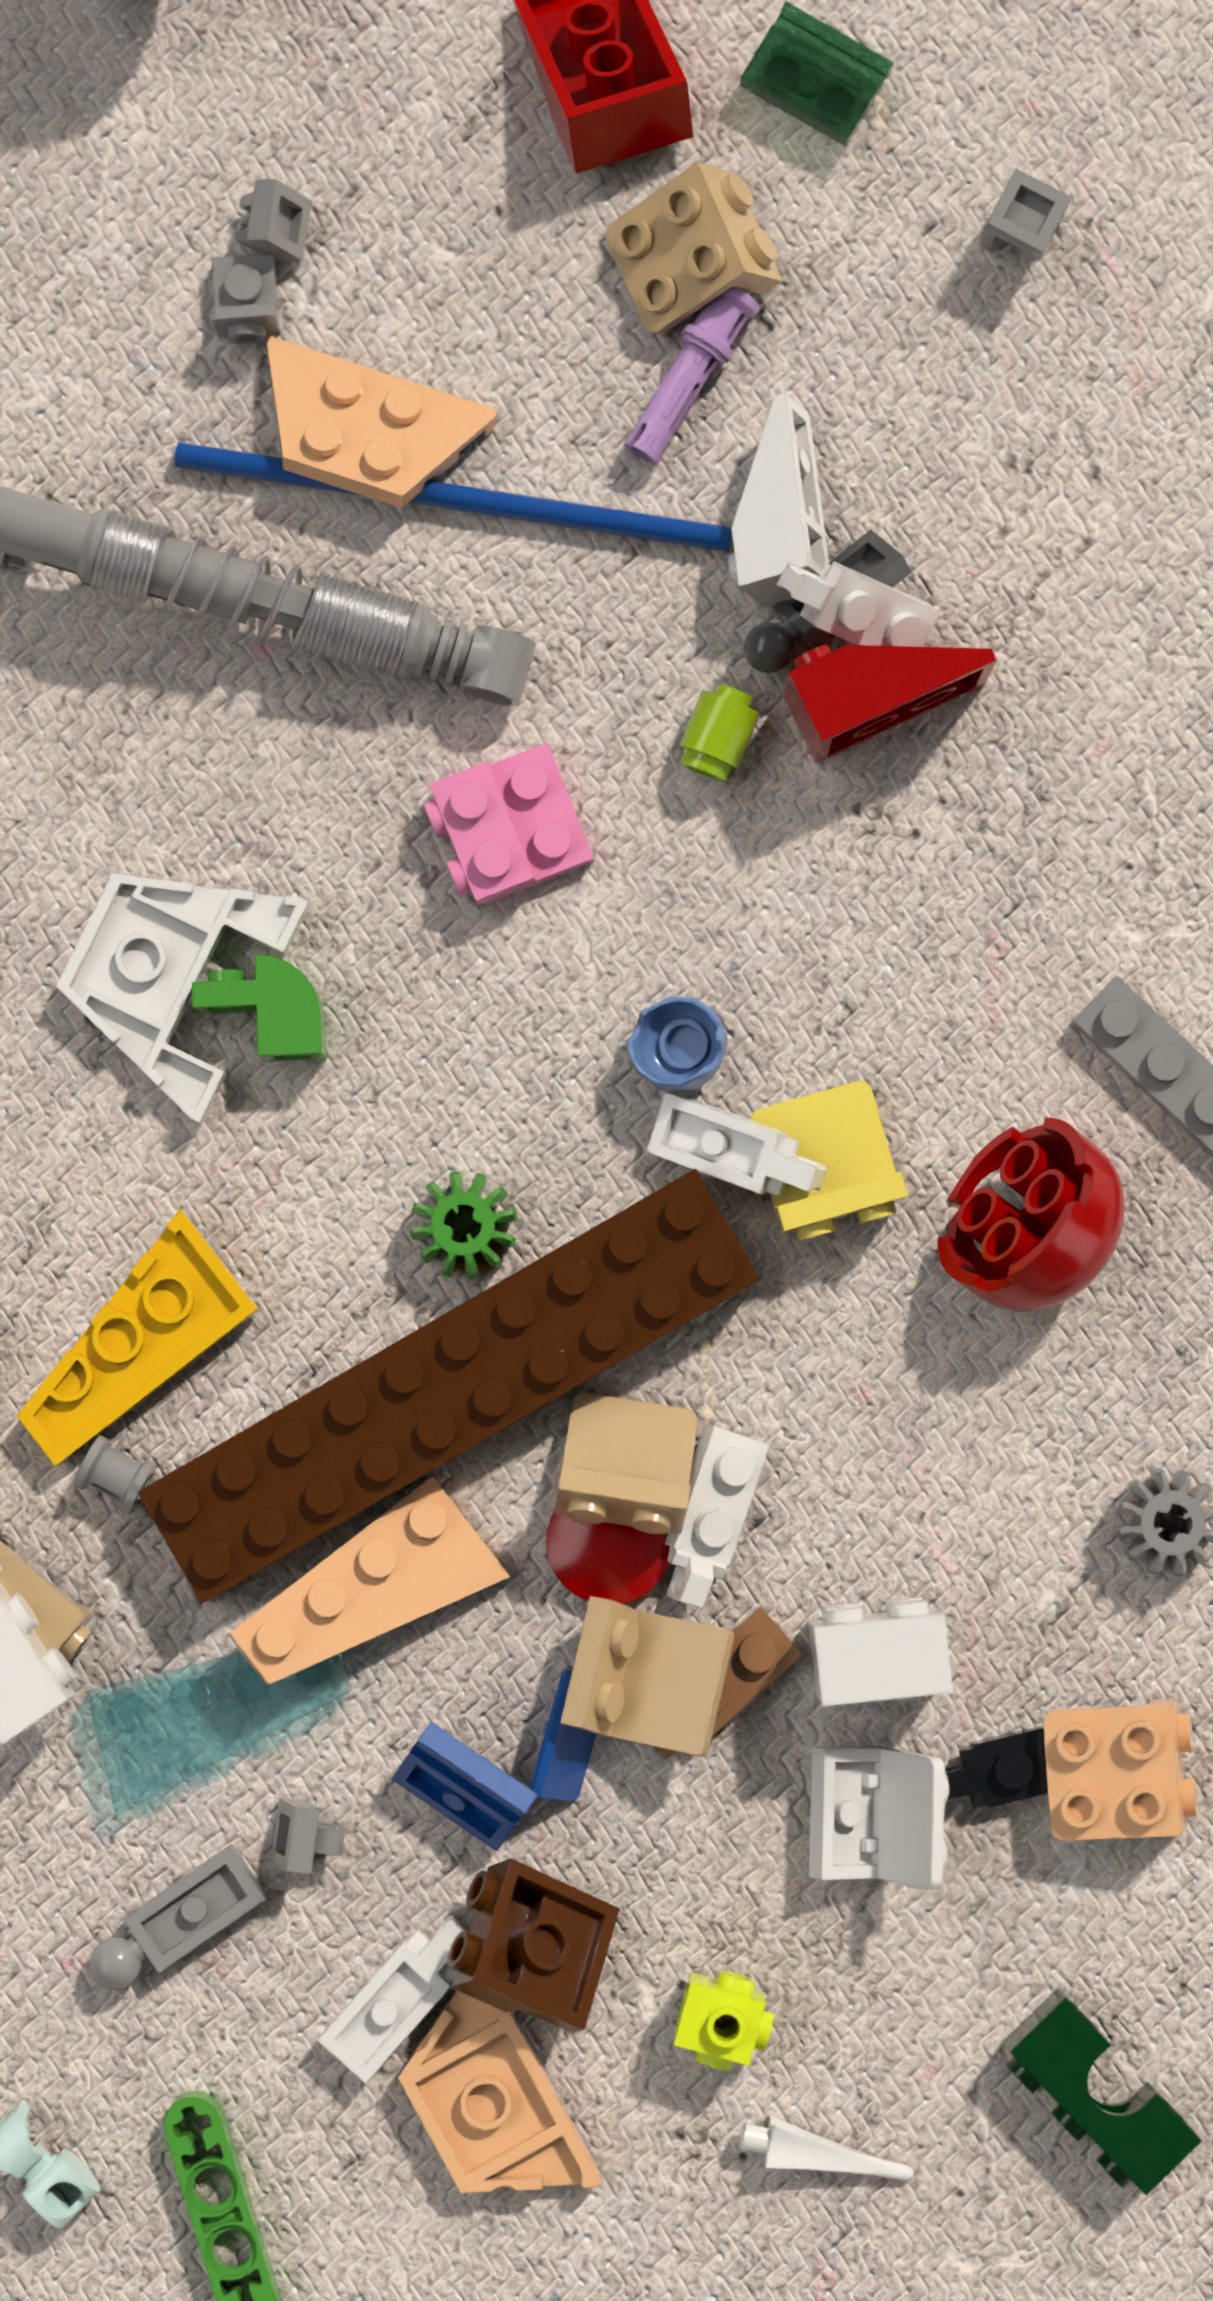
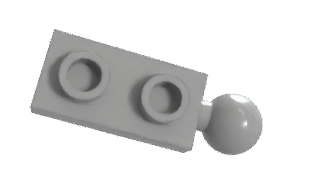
[90,1843,268,1990]

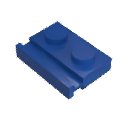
[392,1721,538,1852]

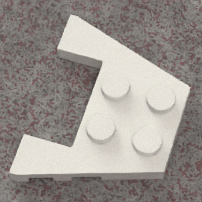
[56,873,310,1124]

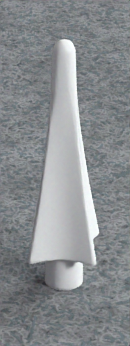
[739,2115,914,2181]

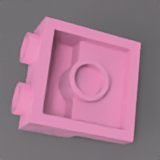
[423,743,594,908]

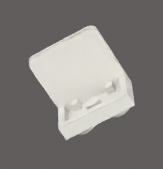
[809,1746,949,1890]

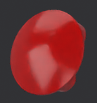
[546,1510,670,1604]

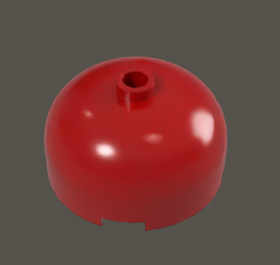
[937,1117,1125,1312]

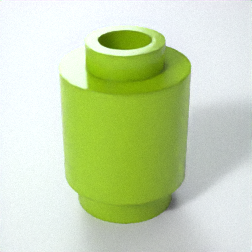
[679,684,760,782]

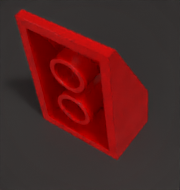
[513,0,694,174]
[783,644,997,764]

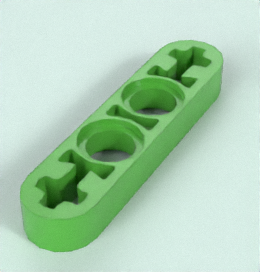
[163,2091,282,2301]

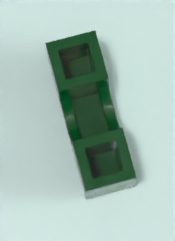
[1003,1987,1202,2196]

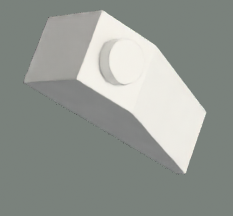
[728,393,830,607]

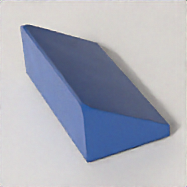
[529,1665,596,1801]

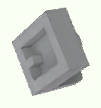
[211,253,280,344]

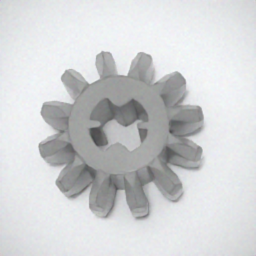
[1114,1468,1213,1577]

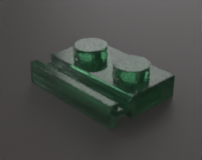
[740,1,894,147]

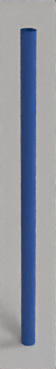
[174,442,732,552]

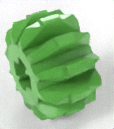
[410,1171,518,1279]

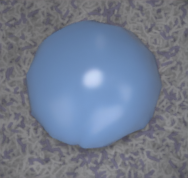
[626,996,727,1093]

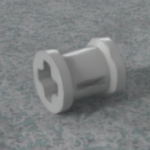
[74,1435,157,1514]

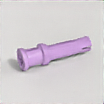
[623,287,760,465]

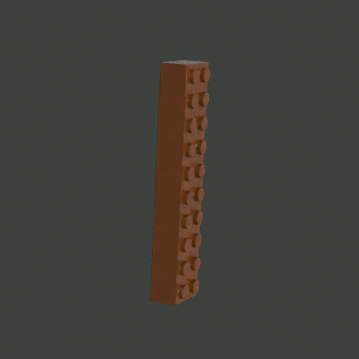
[138,1168,760,1604]

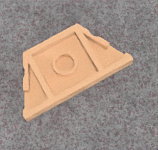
[267,336,498,508]
[398,1990,603,2193]

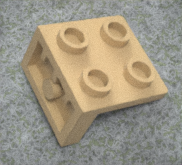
[560,1596,734,1757]

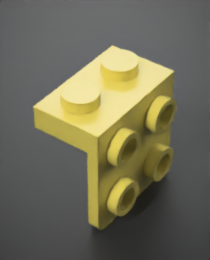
[750,1081,908,1241]

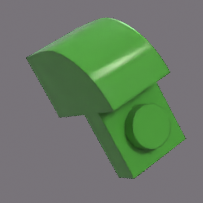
[192,954,327,1062]

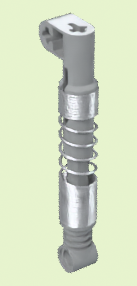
[0,486,536,706]

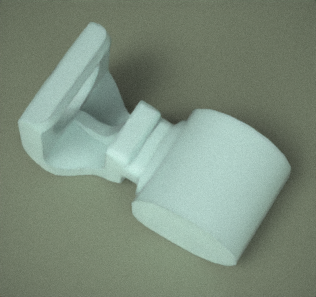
[0,2100,100,2229]

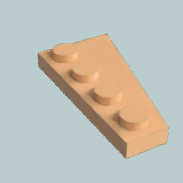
[228,1476,510,1686]

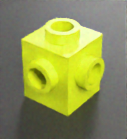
[673,1970,774,2071]

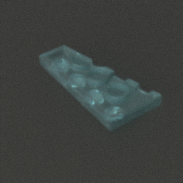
[86,1652,352,1817]

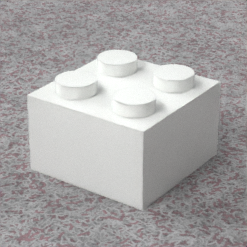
[808,1597,953,1707]

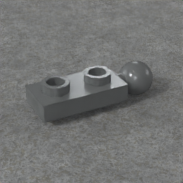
[744,530,912,673]

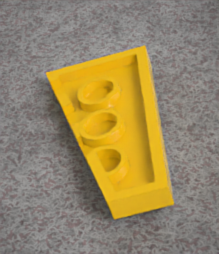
[17,1209,260,1466]

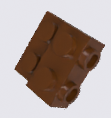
[447,1858,620,2033]

